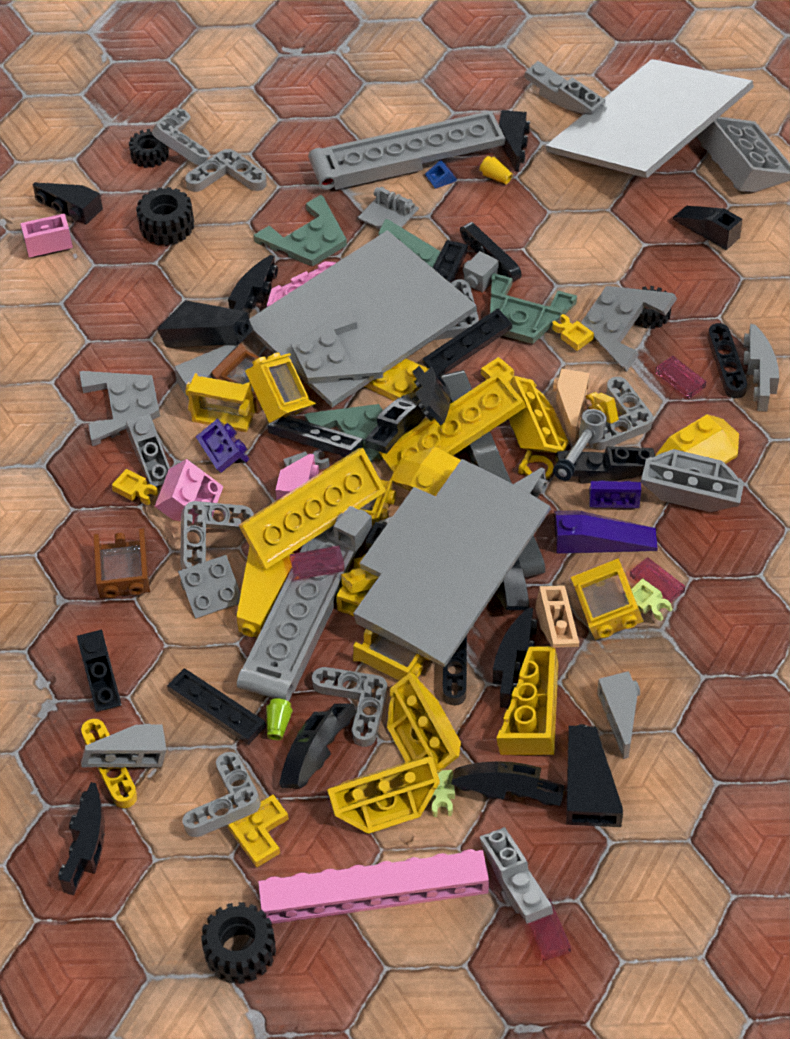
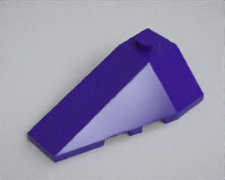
[554,510,658,554]

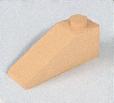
[553,369,590,442]
[535,586,579,648]

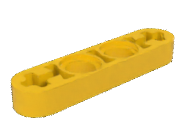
[81,719,138,808]

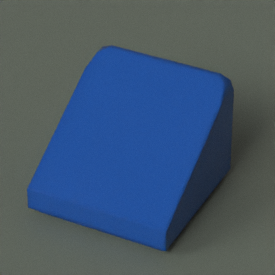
[425,160,457,189]

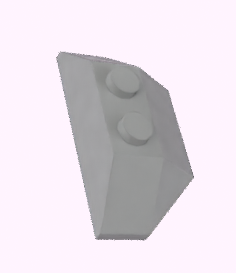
[641,449,744,512]

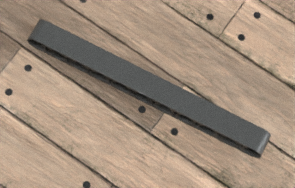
[440,370,545,578]

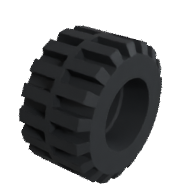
[136,187,194,245]
[201,902,276,984]

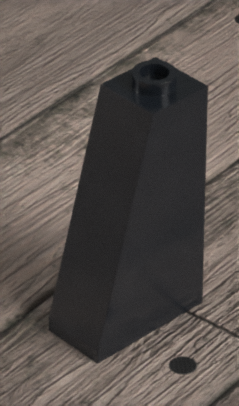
[157,300,254,347]
[566,724,623,827]

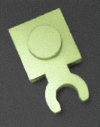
[625,578,673,621]
[430,770,455,817]

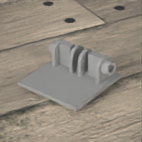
[358,187,419,229]
[178,555,241,619]

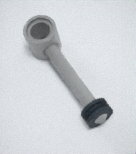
[553,409,606,481]

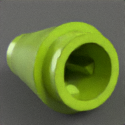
[266,698,293,740]

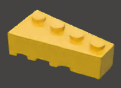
[497,646,558,755]

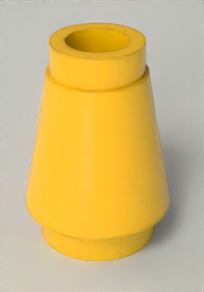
[479,156,513,185]

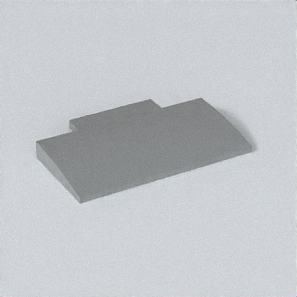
[353,459,551,667]

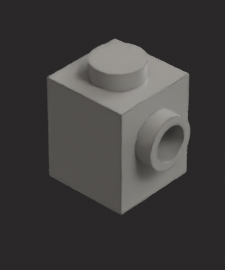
[463,251,498,293]
[333,506,372,552]

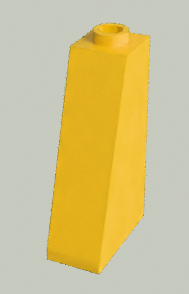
[236,547,298,638]

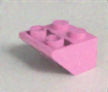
[20,214,73,257]
[275,454,319,500]
[154,459,223,524]

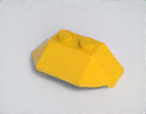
[509,376,569,453]
[655,414,739,464]
[391,446,461,496]
[387,672,461,773]
[327,756,440,834]

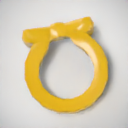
[518,450,553,480]

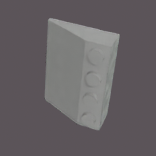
[696,117,790,192]

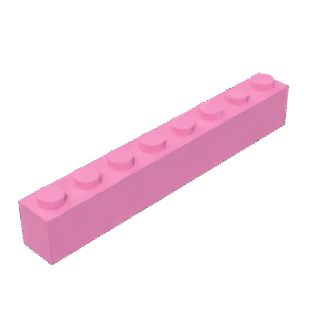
[258,850,489,924]

